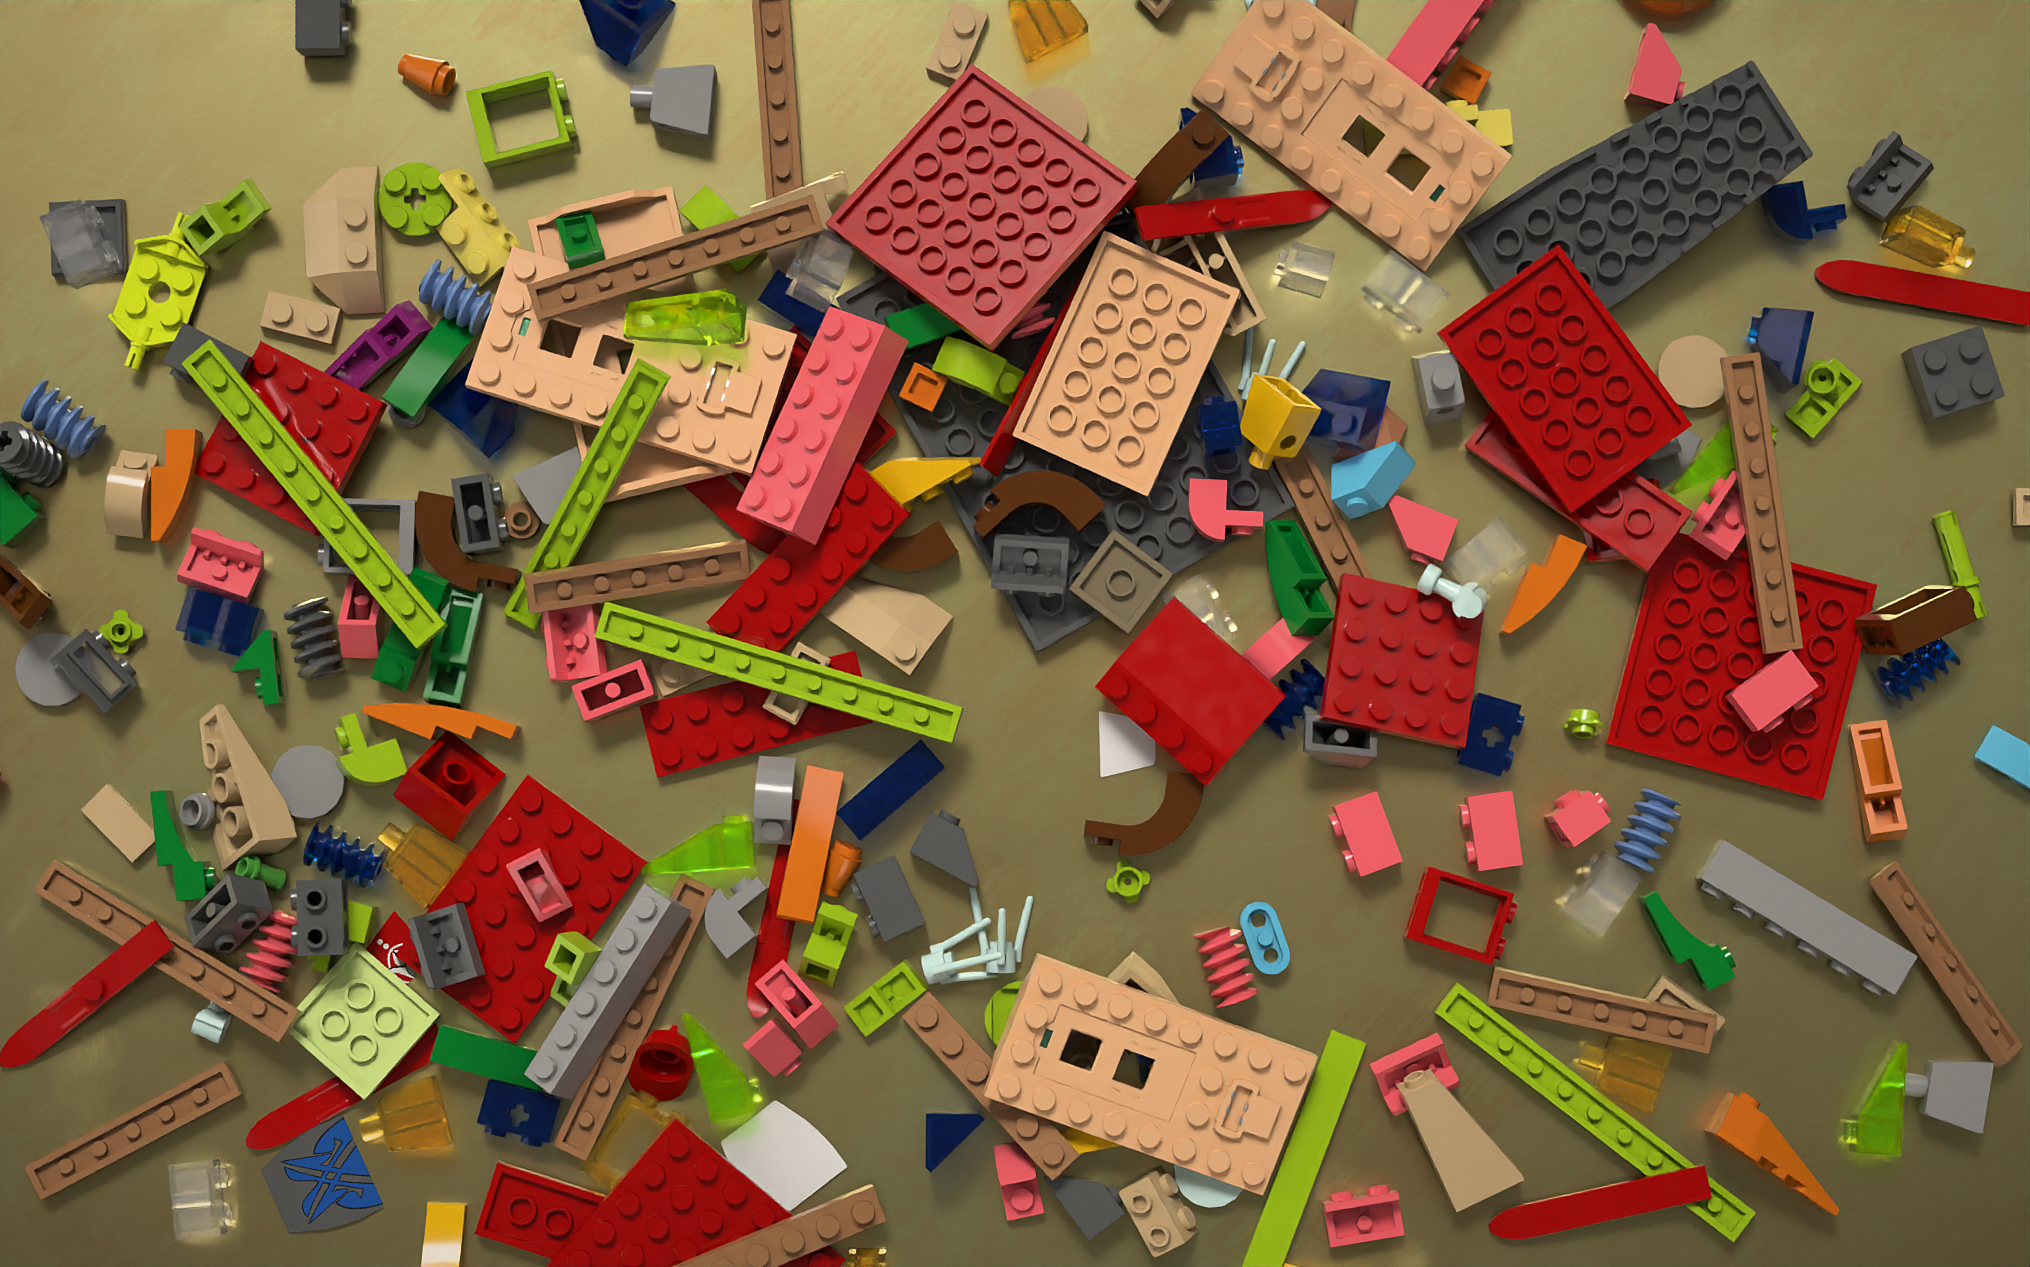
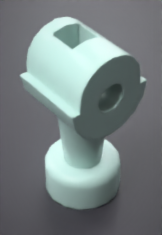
[1416,563,1489,618]
[191,1001,232,1044]

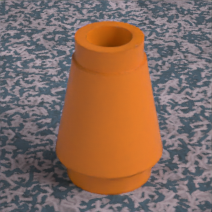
[398,54,456,96]
[820,839,863,898]

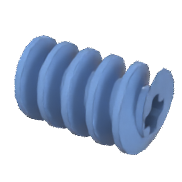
[419,259,492,336]
[20,380,106,458]
[1614,788,1682,873]

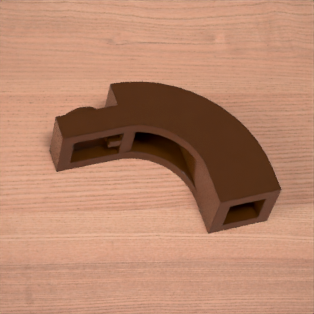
[1123,108,1229,219]
[973,470,1106,540]
[415,491,522,593]
[868,520,959,573]
[0,553,53,630]
[1083,771,1204,856]

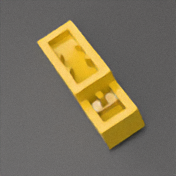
[421,1202,467,1267]

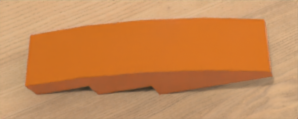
[361,703,521,741]
[776,765,844,925]

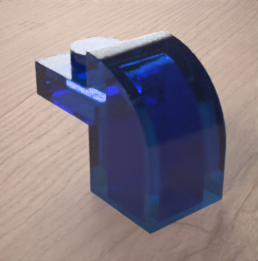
[1760,181,1847,245]

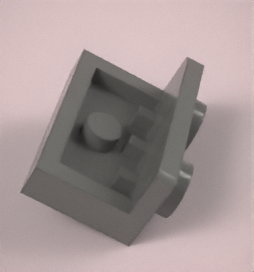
[1847,131,1934,224]
[991,533,1069,597]
[408,902,485,991]

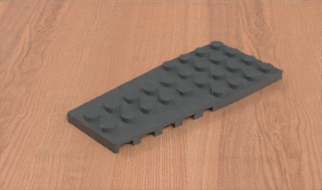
[1457,61,1813,310]

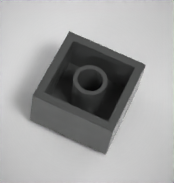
[1901,325,2005,423]

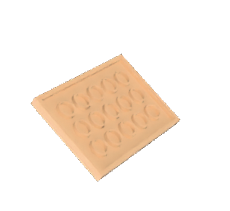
[1012,231,1241,497]

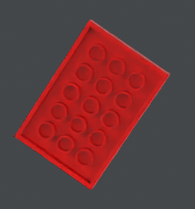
[1437,244,1692,514]
[395,774,649,1044]

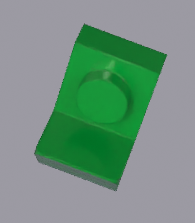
[555,211,606,270]
[231,629,285,707]

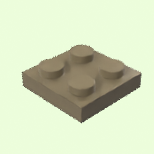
[1069,529,1173,634]

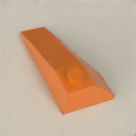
[1704,1092,1840,1216]

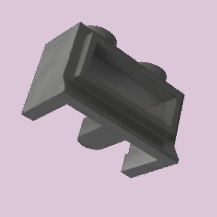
[49,628,138,715]

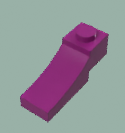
[324,300,433,391]

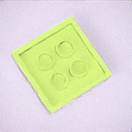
[289,942,441,1100]

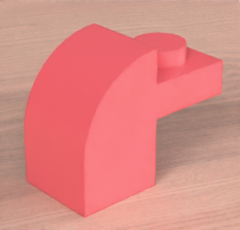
[1187,478,1263,543]
[1242,618,1315,680]

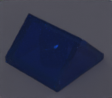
[925,1109,986,1173]

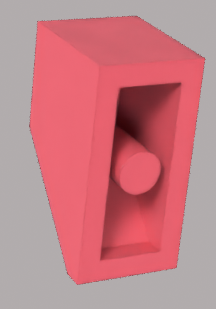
[1624,23,1685,110]
[1385,494,1459,566]
[338,575,385,659]
[755,960,839,1049]
[742,1017,804,1077]

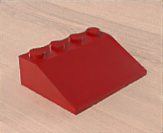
[1095,597,1287,786]

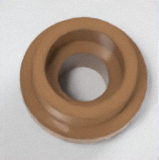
[503,502,540,539]

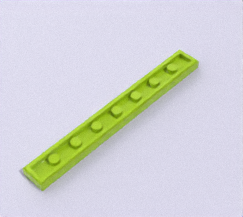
[502,358,671,631]
[1241,1030,1367,1267]

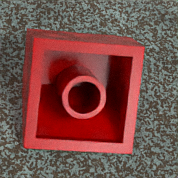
[393,730,506,841]

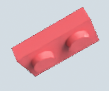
[1689,470,1745,561]
[177,527,264,605]
[541,603,607,681]
[1370,1033,1460,1116]
[1322,1184,1405,1247]

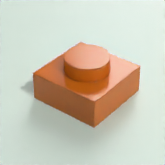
[1440,55,1492,105]
[899,362,949,413]

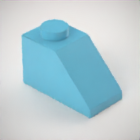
[1331,441,1415,520]

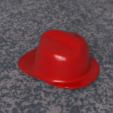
[628,1024,694,1102]

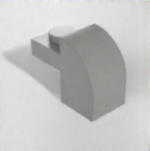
[753,756,797,845]
[704,876,768,959]

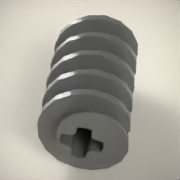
[0,421,63,488]
[283,597,345,679]

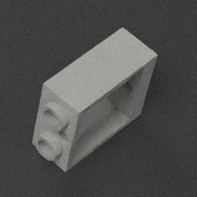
[318,498,419,577]

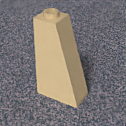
[1396,1069,1524,1212]

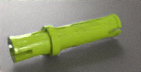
[1932,509,1988,619]

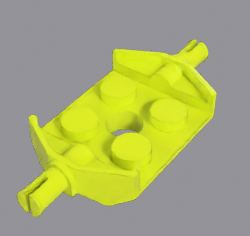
[108,212,208,371]

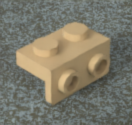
[1119,1165,1198,1257]

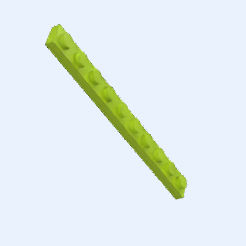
[181,339,448,649]
[594,601,963,745]
[1434,982,1756,1243]

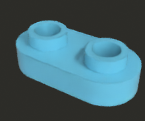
[1240,902,1290,975]

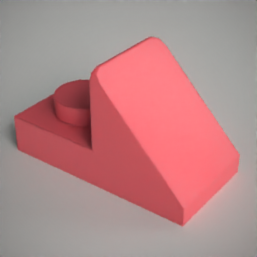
[506,848,573,922]
[993,1141,1044,1221]

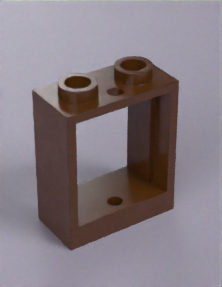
[1854,585,1977,656]

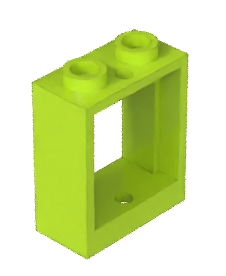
[466,70,577,169]

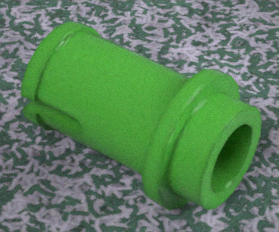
[235,855,286,892]

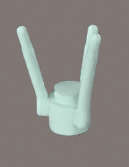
[1238,326,1306,401]
[969,886,1034,973]
[921,918,1003,985]

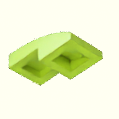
[1785,357,1863,438]
[843,959,929,1037]

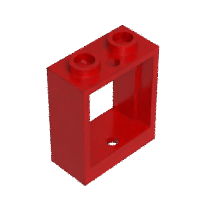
[1403,866,1517,965]

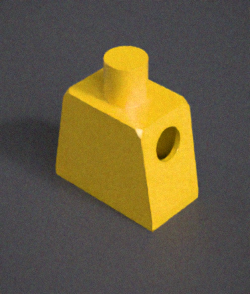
[1239,374,1322,470]

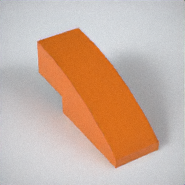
[151,429,202,544]
[1499,534,1587,636]
[1849,720,1908,844]

